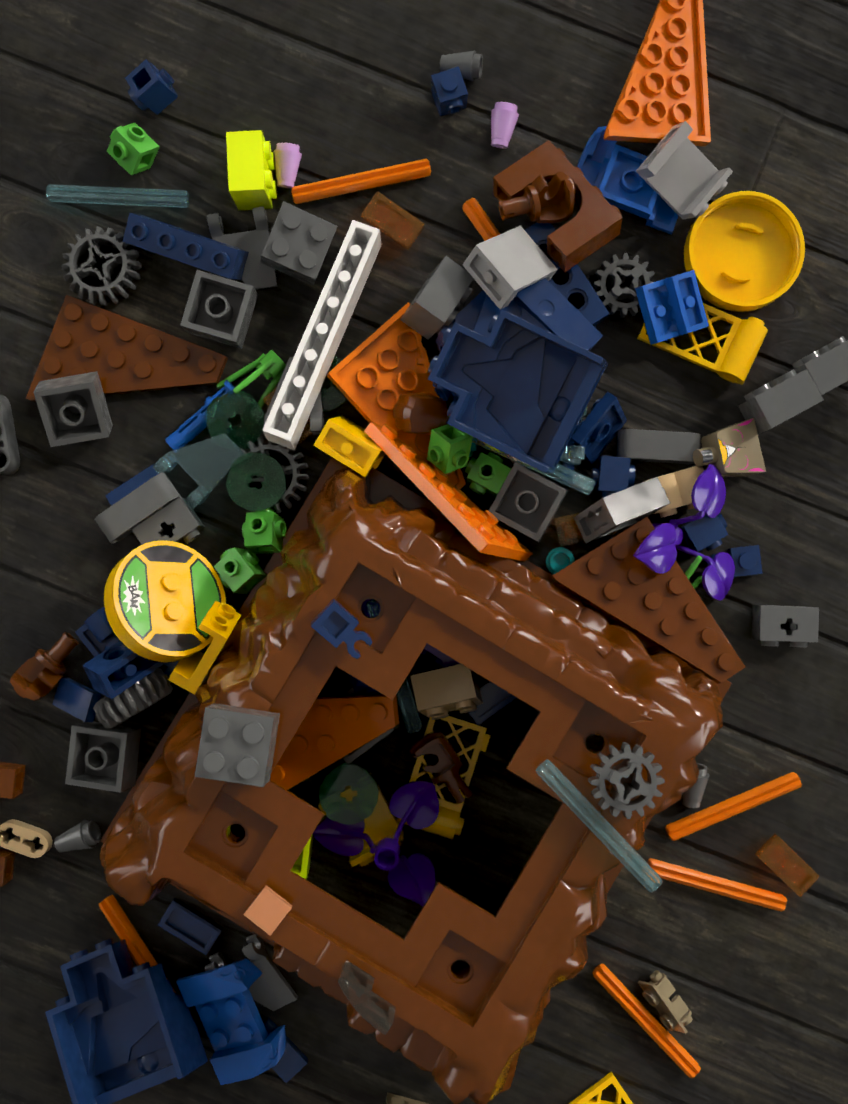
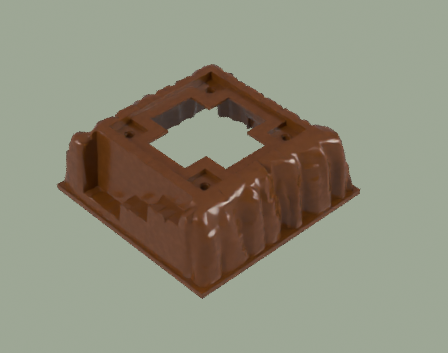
[100,457,732,1104]

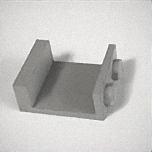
[636,121,733,219]
[462,225,558,310]

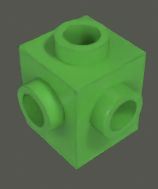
[107,123,160,175]
[427,424,473,474]
[464,452,511,498]
[242,508,286,554]
[214,547,267,594]

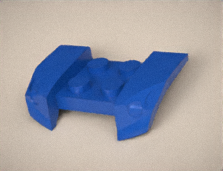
[576,126,679,235]
[176,959,286,1085]

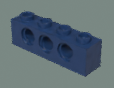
[123,213,249,280]
[525,222,609,326]
[82,641,166,700]

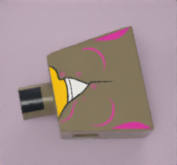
[693,418,766,477]

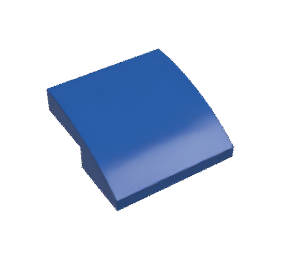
[635,270,709,345]

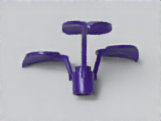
[633,464,735,601]
[313,781,439,907]

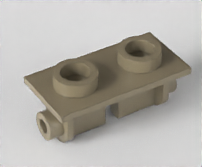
[638,970,693,1034]

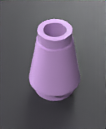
[491,102,519,149]
[273,143,302,188]

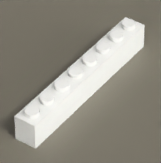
[262,220,382,450]

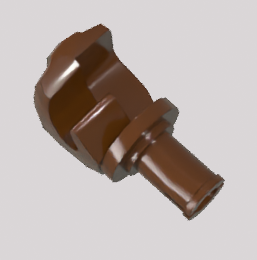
[499,172,575,223]
[393,393,450,434]
[10,632,79,701]
[409,732,473,804]

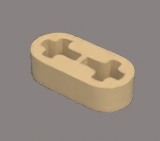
[0,819,53,858]

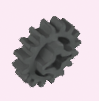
[592,253,655,318]
[588,742,665,819]

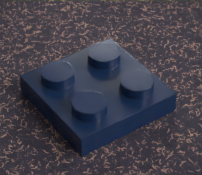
[571,391,627,465]

